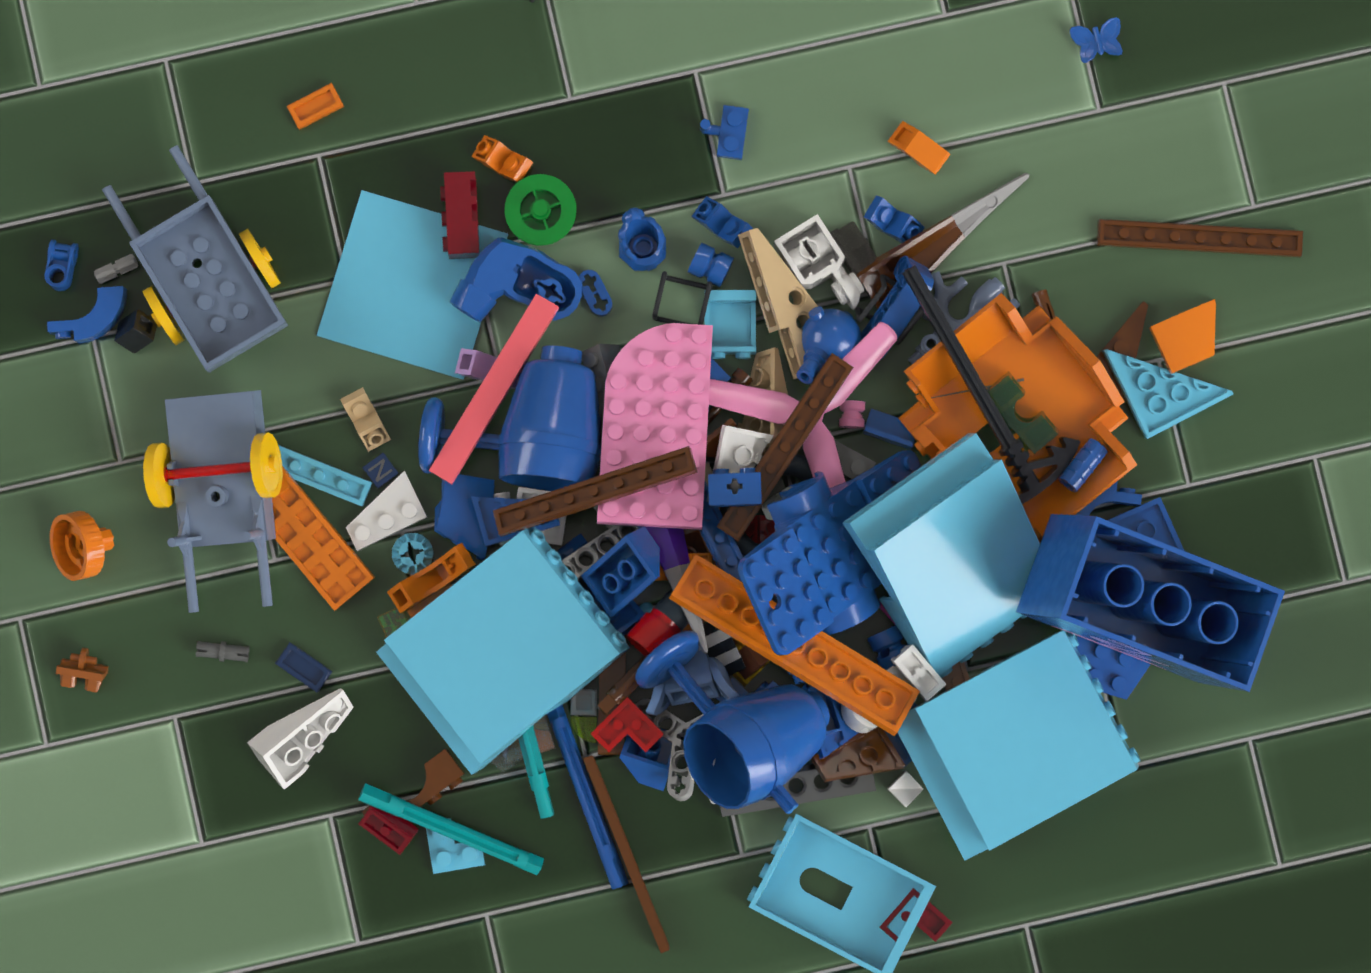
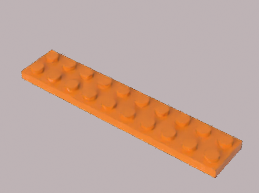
[669,554,920,736]

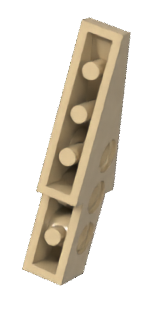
[738,228,818,379]

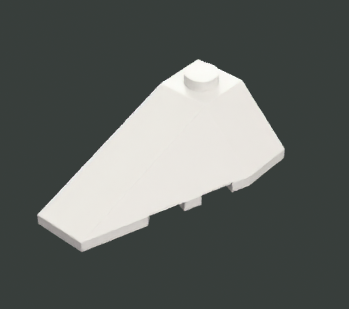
[247,688,353,789]

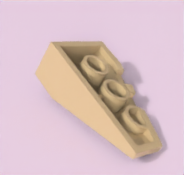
[738,347,788,456]

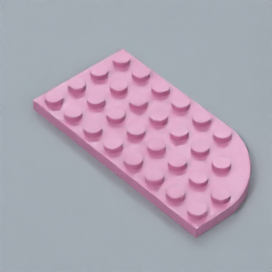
[597,323,713,530]

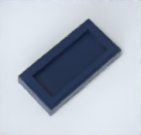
[275,642,333,693]

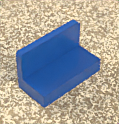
[862,409,915,450]

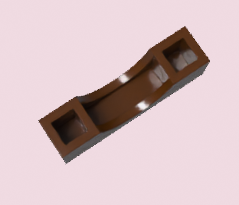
[361,749,465,815]

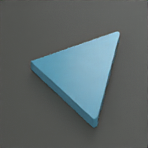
[1102,349,1233,439]

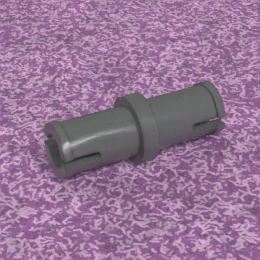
[196,641,250,662]

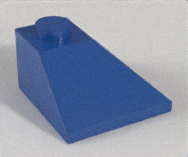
[619,728,672,791]

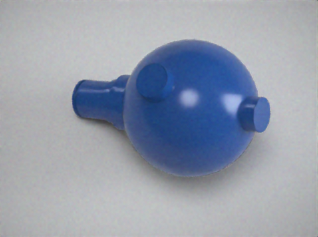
[797,306,862,384]

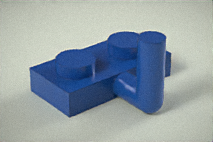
[700,105,749,160]

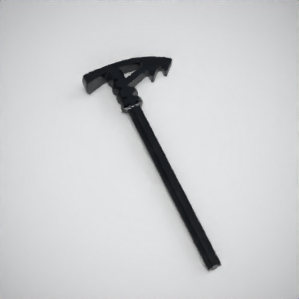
[902,265,1080,504]

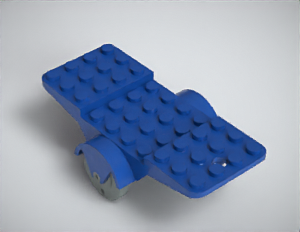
[738,450,921,655]

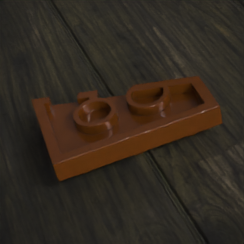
[811,727,905,782]

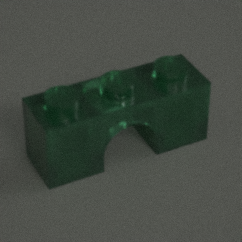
[987,371,1059,454]

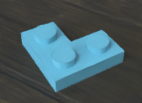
[426,818,485,874]

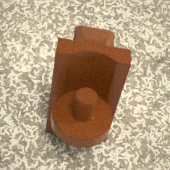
[56,647,109,692]

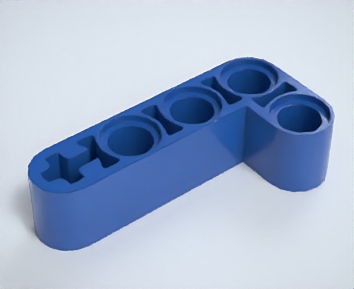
[861,256,934,360]

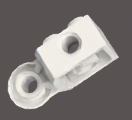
[774,214,864,310]

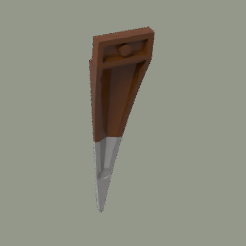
[856,173,1029,309]

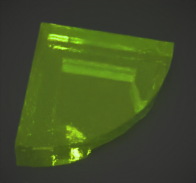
[571,717,597,743]

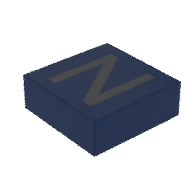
[362,453,399,489]

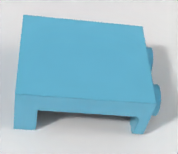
[704,290,756,359]

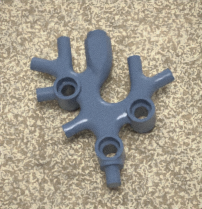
[908,271,1020,365]

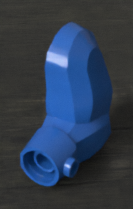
[449,237,582,323]

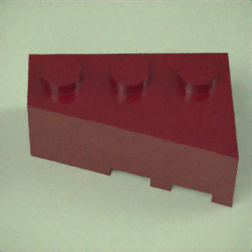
[440,171,480,259]

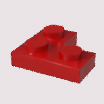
[591,697,664,753]

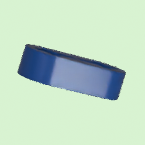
[579,270,613,317]

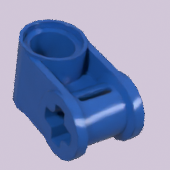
[45,240,79,291]

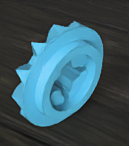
[392,533,433,574]

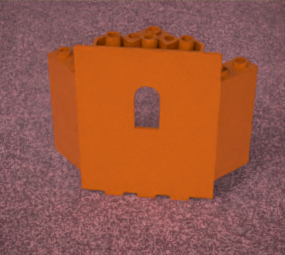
[898,293,1137,543]

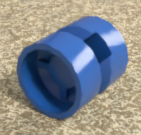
[688,242,734,288]
[867,626,906,670]

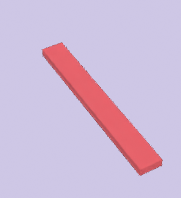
[429,294,559,485]

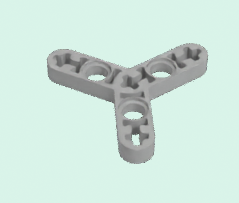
[636,699,704,801]

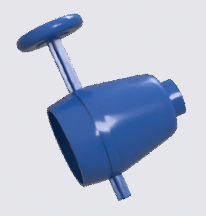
[418,346,602,491]
[635,631,830,814]

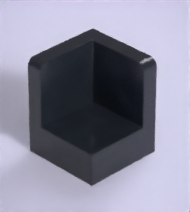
[114,309,157,353]

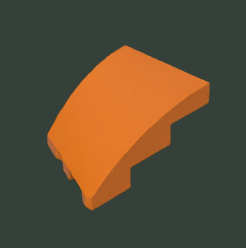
[1149,299,1216,374]

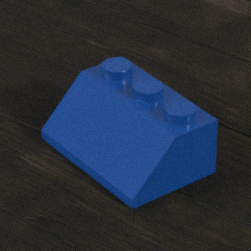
[581,526,660,618]

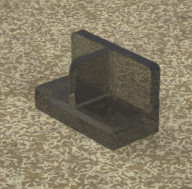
[830,221,877,275]

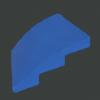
[434,474,494,561]

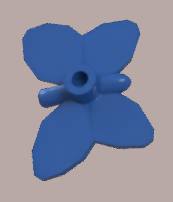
[1069,17,1123,63]

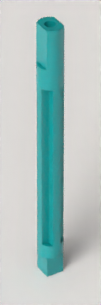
[518,726,554,818]
[358,783,544,875]

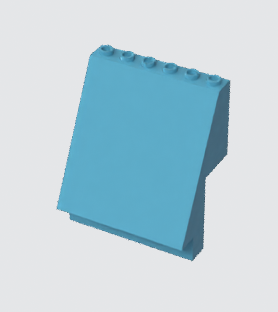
[843,433,1040,678]
[376,526,630,775]
[898,630,1140,861]

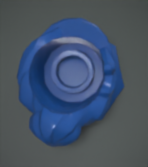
[618,208,666,271]

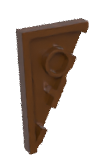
[1096,301,1148,401]

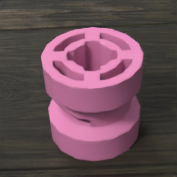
[839,400,865,429]

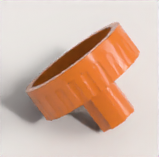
[50,511,114,581]

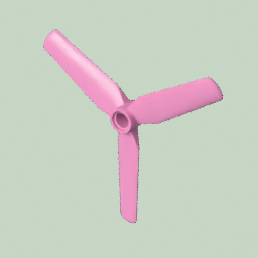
[709,322,898,488]

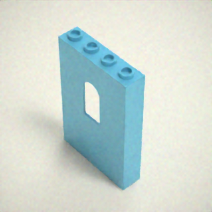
[747,814,936,973]

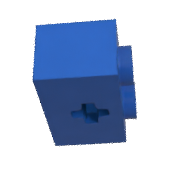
[708,468,762,507]

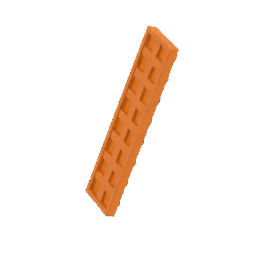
[272,465,375,611]

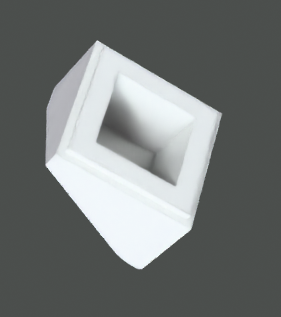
[887,771,923,807]

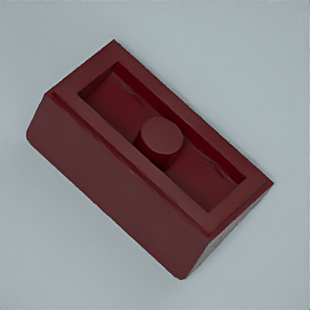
[358,806,419,855]

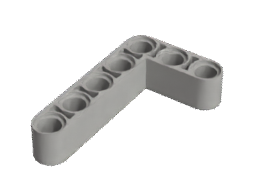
[561,505,638,581]

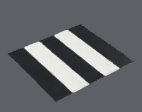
[699,623,746,676]

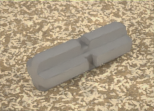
[94,254,138,284]

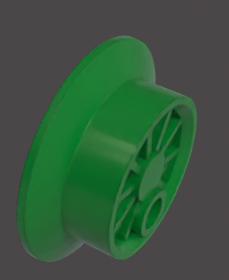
[505,174,576,246]

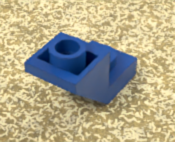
[863,195,925,243]
[691,196,753,248]

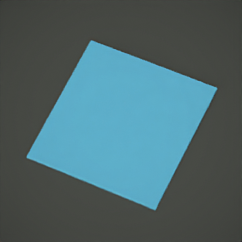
[316,190,508,380]

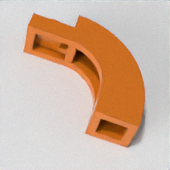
[387,543,476,614]

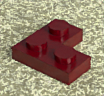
[880,888,953,942]

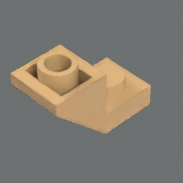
[340,387,391,452]

